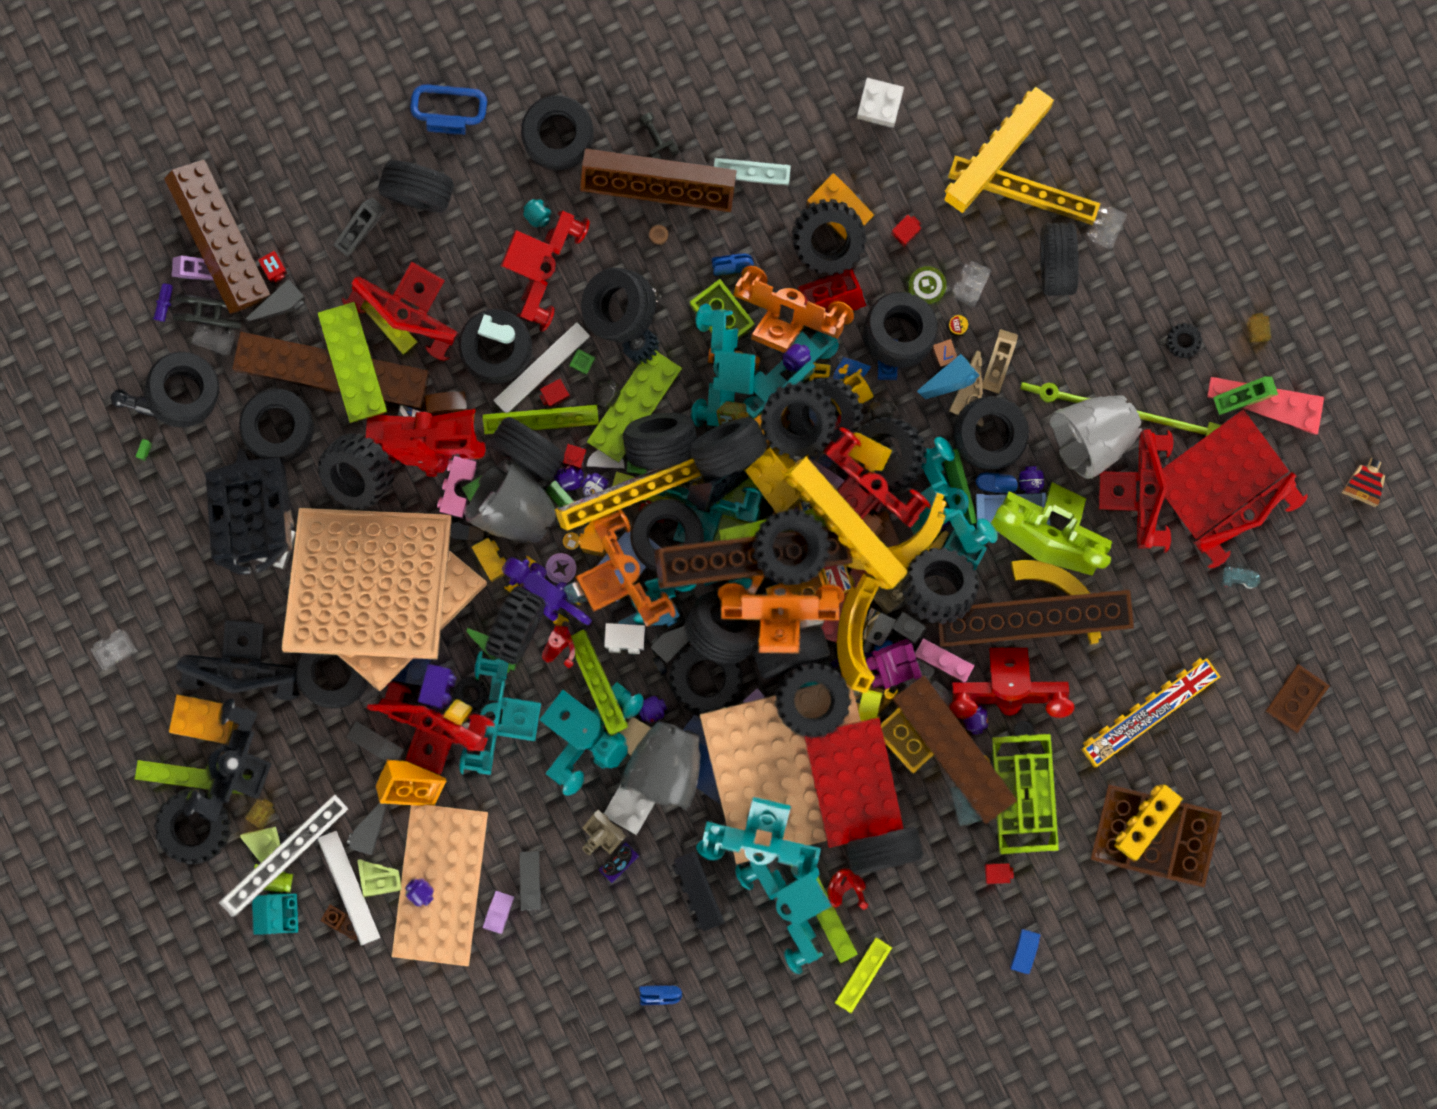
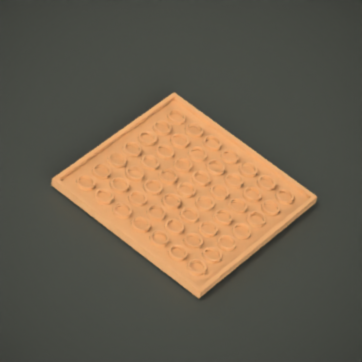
[282,508,452,659]
[699,677,860,864]

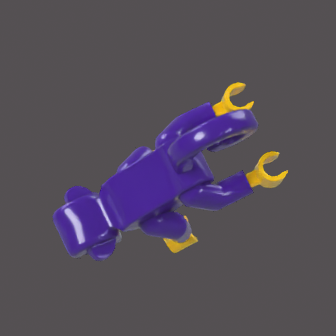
[502,556,592,626]

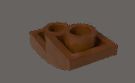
[424,391,467,415]
[320,904,358,941]

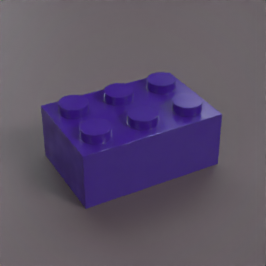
[418,664,457,710]

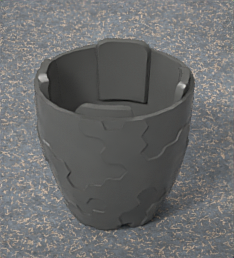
[464,457,556,544]
[620,722,700,811]

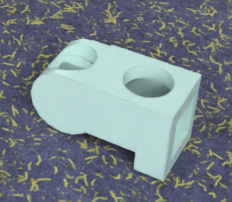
[478,314,515,344]

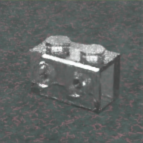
[953,261,992,307]
[91,629,138,671]

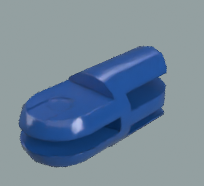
[711,253,754,276]
[976,472,1018,494]
[639,985,682,1005]

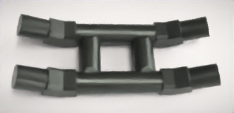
[173,294,243,329]

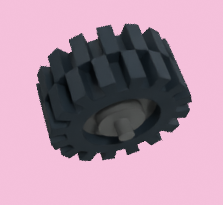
[622,329,659,364]

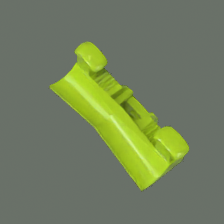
[991,482,1112,576]

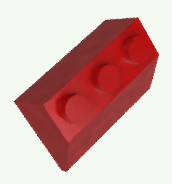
[798,269,866,313]

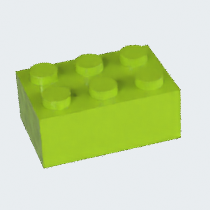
[690,279,755,340]

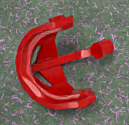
[541,625,575,669]
[827,868,868,910]

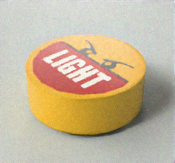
[949,315,968,335]

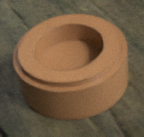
[649,225,668,245]

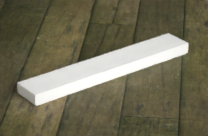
[494,322,590,413]
[318,831,380,946]

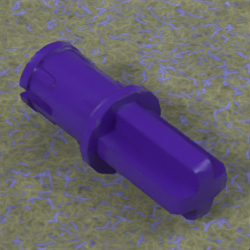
[153,283,173,322]

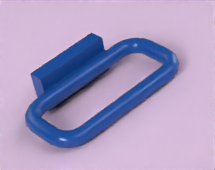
[410,85,487,135]

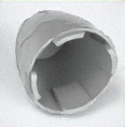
[1050,395,1142,479]

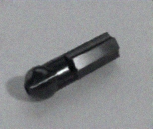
[110,389,157,418]

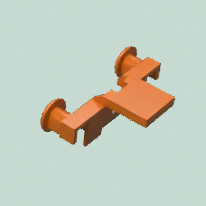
[734,266,854,353]
[576,509,676,627]

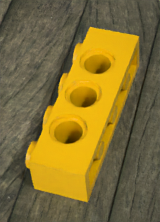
[1114,784,1182,860]

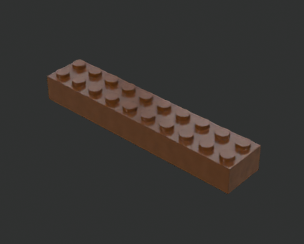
[232,332,430,410]
[654,527,853,589]
[938,590,1134,647]

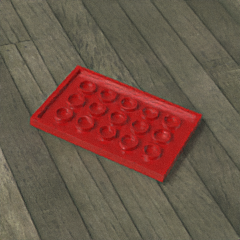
[1162,409,1289,539]
[804,717,904,848]

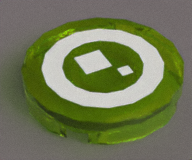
[909,266,946,304]

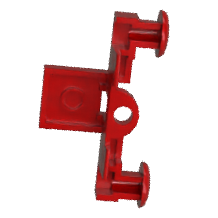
[501,211,590,332]
[823,427,931,528]

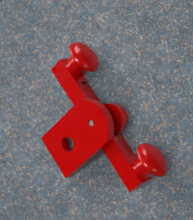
[949,648,1074,719]

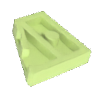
[240,827,281,862]
[357,859,402,897]

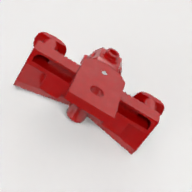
[365,409,486,477]

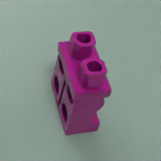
[865,639,922,689]

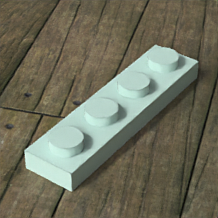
[714,158,791,186]

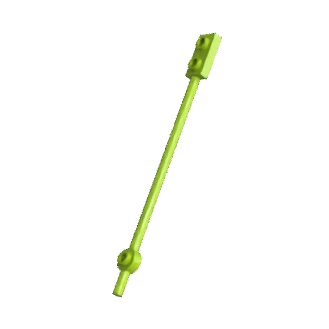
[1020,382,1221,437]

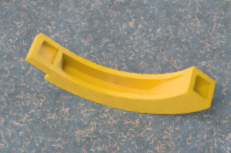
[847,493,946,570]
[1010,560,1101,645]
[837,574,879,693]

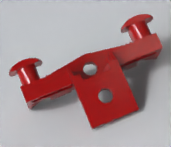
[341,262,459,361]
[1099,429,1174,553]
[1195,472,1308,568]
[367,681,495,774]

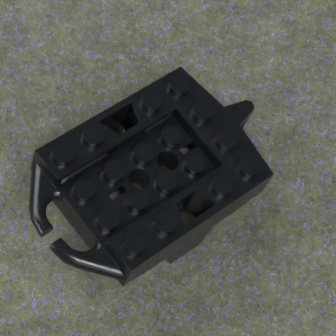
[205,448,296,575]

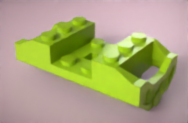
[992,734,1059,854]

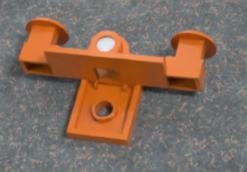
[718,583,844,653]

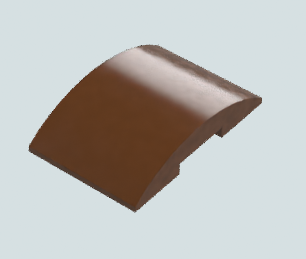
[1091,785,1222,888]

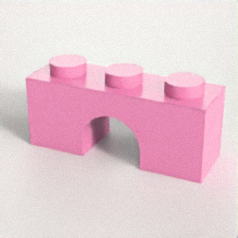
[437,456,477,519]
[915,638,974,683]

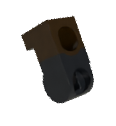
[450,522,485,542]

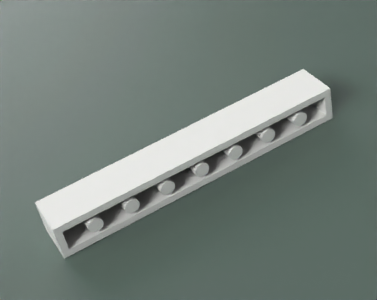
[219,795,348,917]

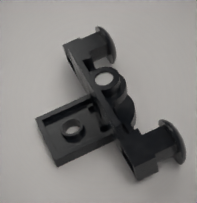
[183,698,272,822]

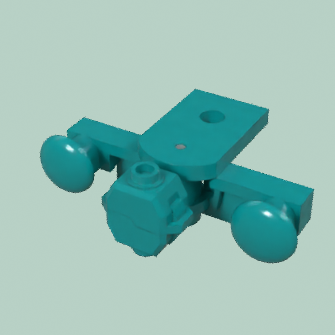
[540,682,644,796]

